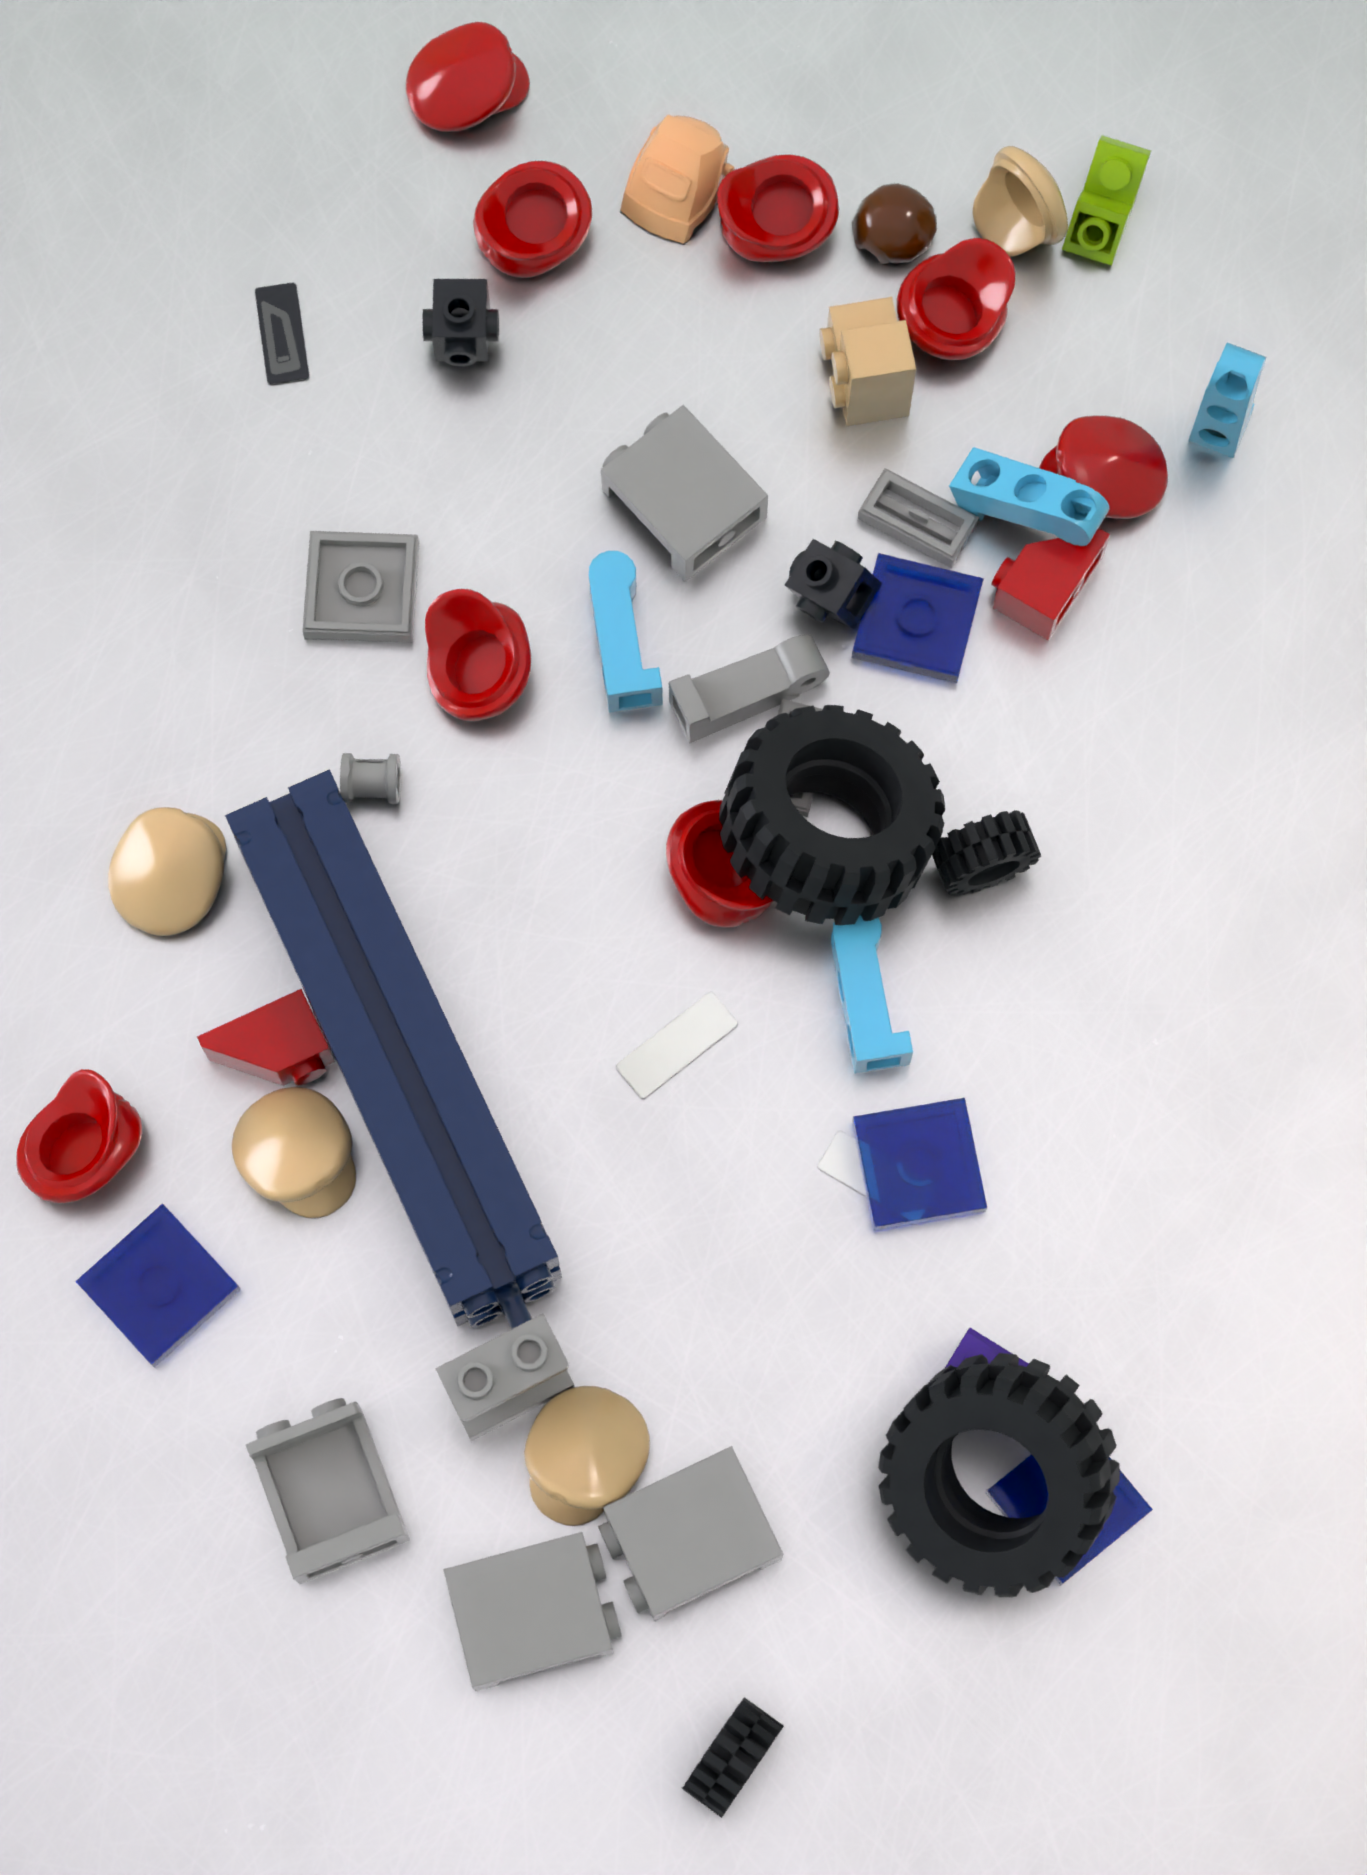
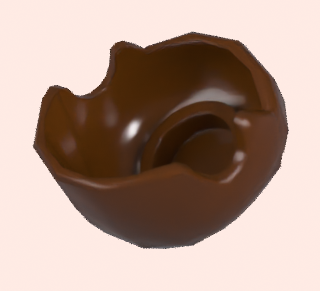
[852,183,937,264]

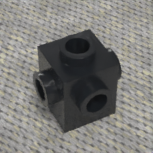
[422,279,499,366]
[785,539,883,630]

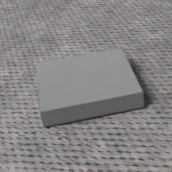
[302,531,419,643]

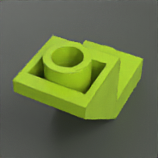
[1062,135,1151,266]

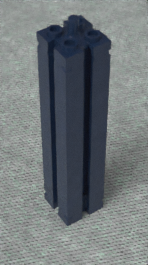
[225,769,562,1329]

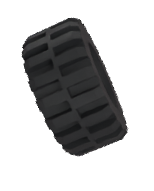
[719,705,946,925]
[878,1353,1120,1598]

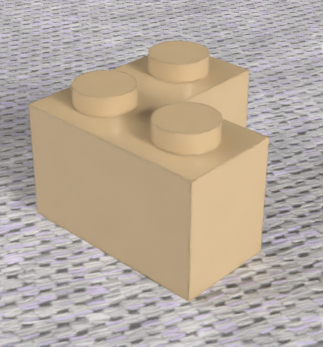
[819,297,916,426]

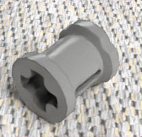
[340,753,401,804]

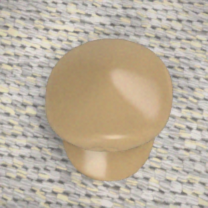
[973,146,1068,256]
[108,807,226,936]
[231,1087,356,1218]
[524,1386,650,1526]

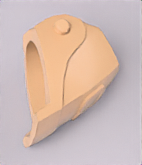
[620,114,735,244]

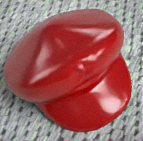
[405,22,530,132]
[717,154,839,262]
[473,161,592,278]
[896,238,1016,360]
[1039,416,1168,519]
[425,589,531,721]
[666,800,774,928]
[16,1069,143,1203]

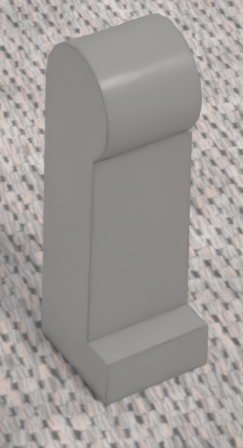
[669,634,830,744]

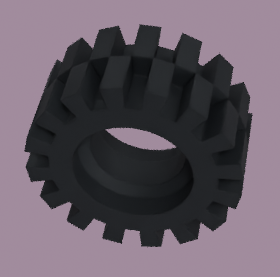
[932,810,1041,895]
[682,1697,784,1818]

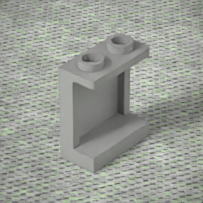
[601,405,768,582]
[435,1314,575,1441]
[246,1398,410,1584]
[598,1446,783,1621]
[443,1532,622,1691]

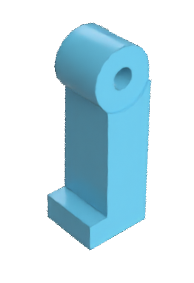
[1188,342,1267,458]
[949,447,1110,546]
[589,551,663,713]
[831,915,913,1074]

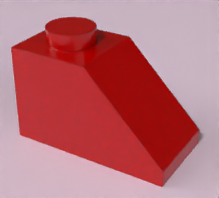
[991,529,1110,640]
[197,989,335,1086]

